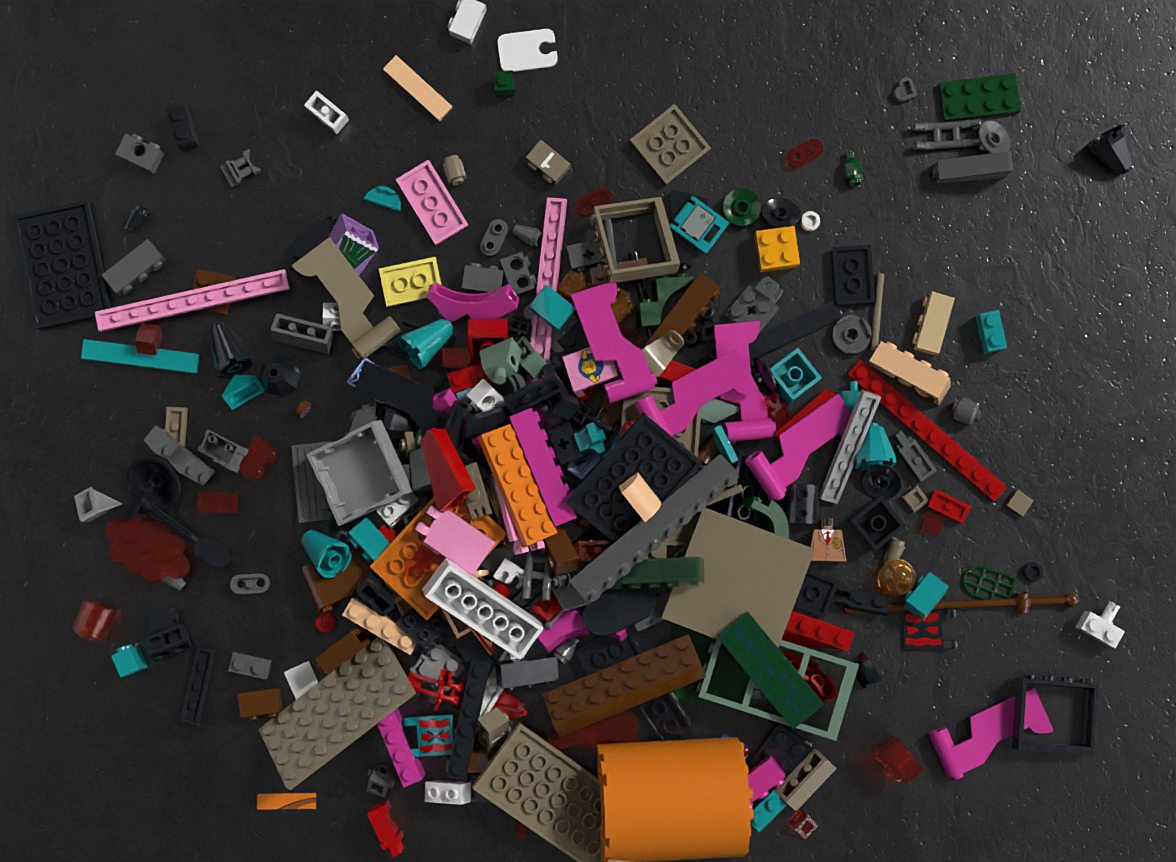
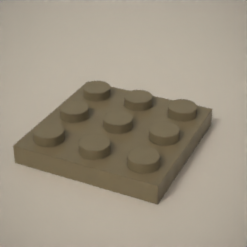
[630,104,711,185]

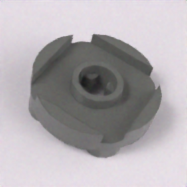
[832,315,872,354]

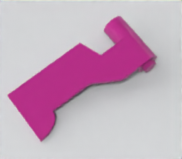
[713,321,776,442]
[633,348,759,436]
[745,394,851,501]

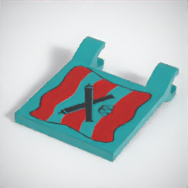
[402,714,455,757]

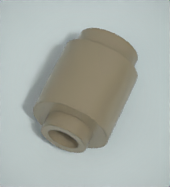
[443,155,466,186]

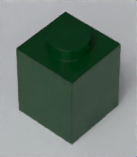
[494,70,515,96]

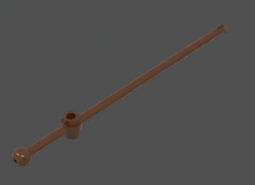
[843,591,1079,613]

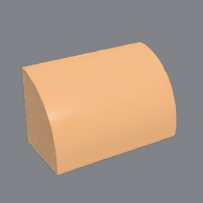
[619,472,661,522]

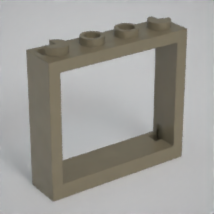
[590,197,680,283]

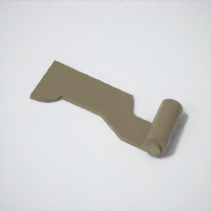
[292,237,401,359]

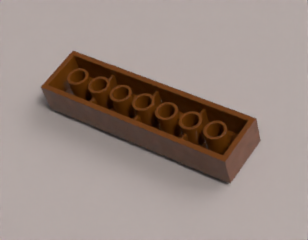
[543,634,706,737]

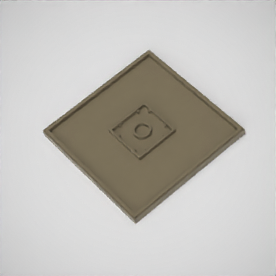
[662,508,815,647]

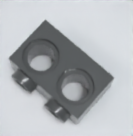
[500,252,537,297]

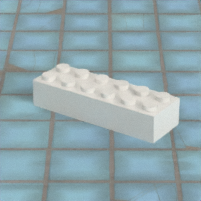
[422,558,544,659]

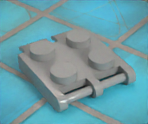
[409,644,465,693]

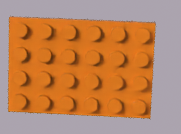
[370,497,507,620]

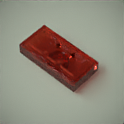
[197,492,238,513]

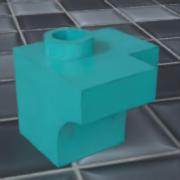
[574,422,607,458]

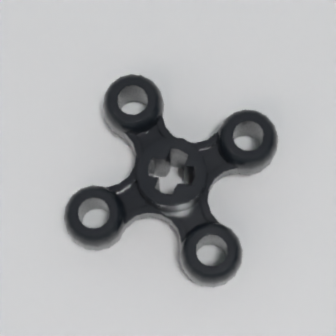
[683,306,737,361]

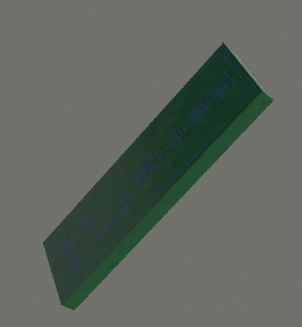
[717,611,824,729]

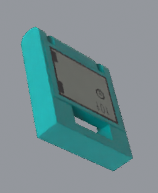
[669,196,729,255]

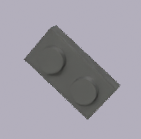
[228,652,272,680]

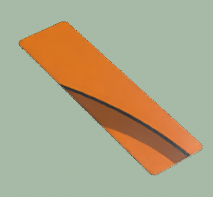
[257,793,316,810]

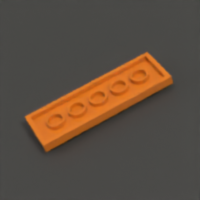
[478,423,557,548]

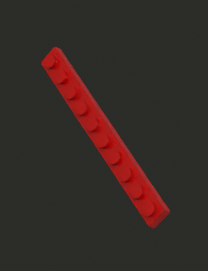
[847,359,1007,502]

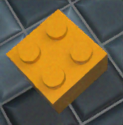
[754,226,800,273]

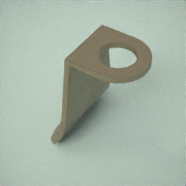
[641,330,684,377]

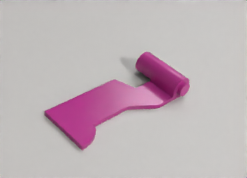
[571,282,657,403]
[928,688,1054,780]

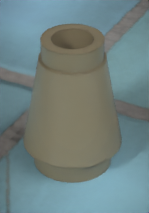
[884,537,905,567]

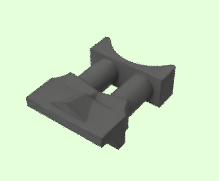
[220,149,261,187]

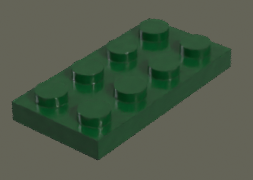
[939,73,1021,122]

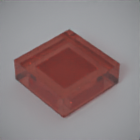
[920,510,945,535]

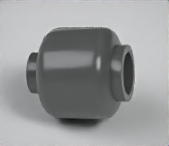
[951,397,982,425]

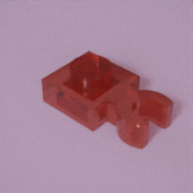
[764,392,793,429]
[408,542,440,580]

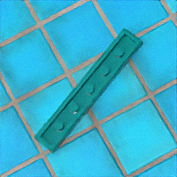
[81,339,200,374]

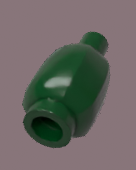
[843,151,863,187]

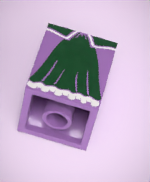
[329,213,379,275]

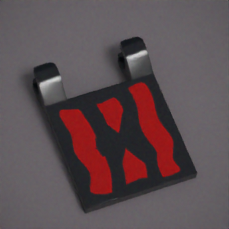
[902,609,958,650]

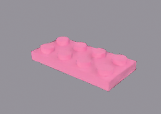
[396,160,469,245]

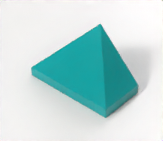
[222,375,265,410]

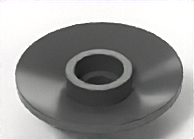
[978,121,1010,154]

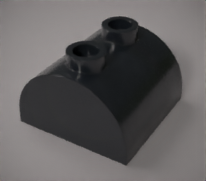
[780,484,820,525]

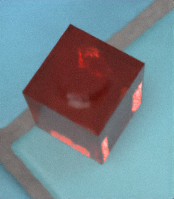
[135,323,162,356]

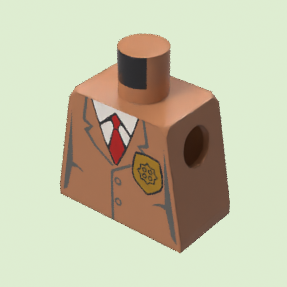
[809,518,846,562]

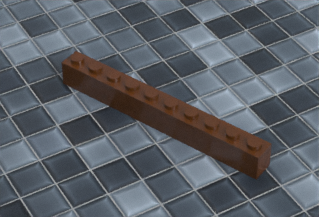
[582,273,720,441]

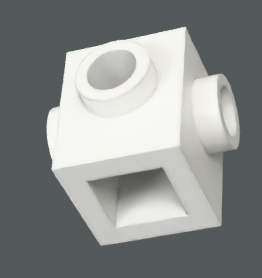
[323,302,341,331]

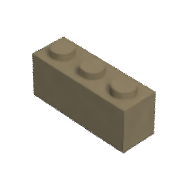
[774,748,837,811]

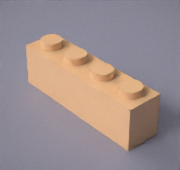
[342,597,417,655]

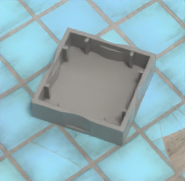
[306,420,414,526]

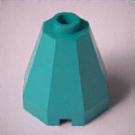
[854,423,896,471]

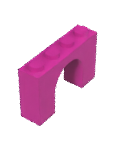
[377,708,426,788]

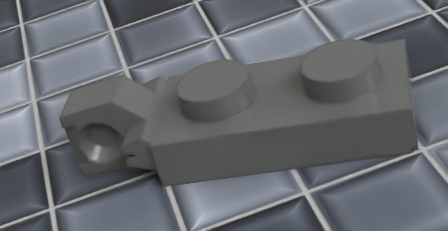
[893,431,937,482]

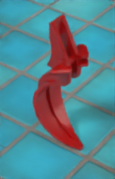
[408,669,527,721]

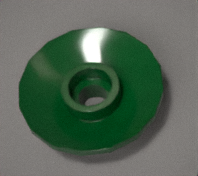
[723,188,761,226]

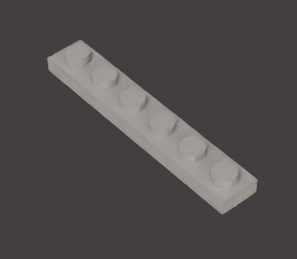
[819,390,881,504]

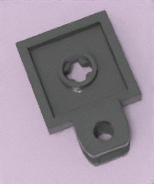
[725,276,783,334]

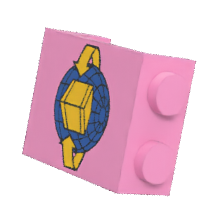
[563,347,621,398]

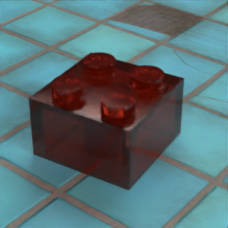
[874,736,924,785]

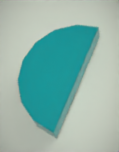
[364,186,401,212]
[713,426,738,463]

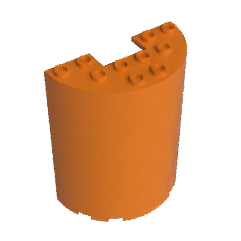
[597,737,754,862]

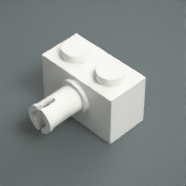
[1075,601,1125,648]

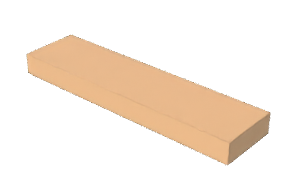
[383,55,453,121]

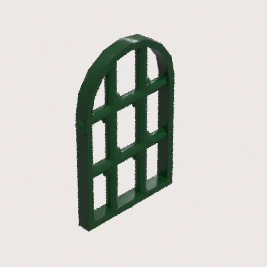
[963,565,1017,600]

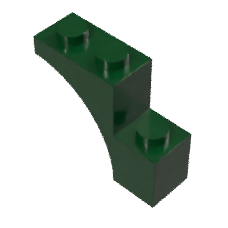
[635,274,694,329]

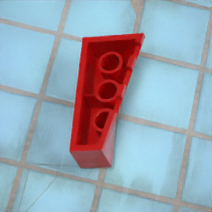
[781,611,855,651]

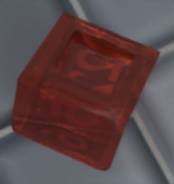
[788,809,818,840]

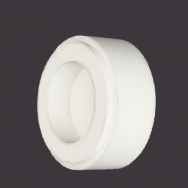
[800,211,820,231]

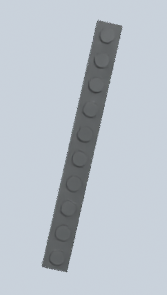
[569,454,739,605]

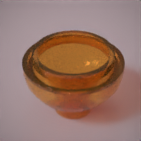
[877,559,916,597]

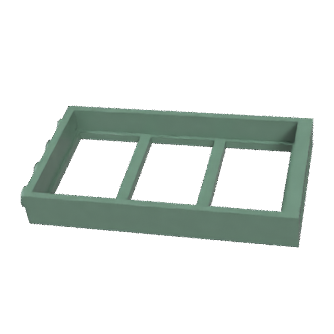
[696,639,859,741]

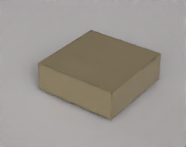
[901,485,929,513]
[1006,490,1034,517]

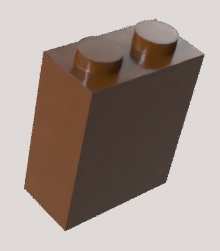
[315,626,374,675]

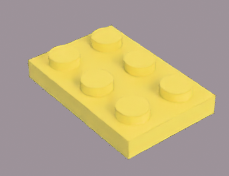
[379,257,442,307]

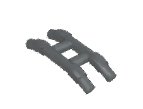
[912,119,982,151]
[522,546,552,601]

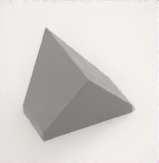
[74,487,122,522]

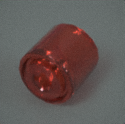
[72,599,117,642]

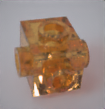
[557,269,592,300]

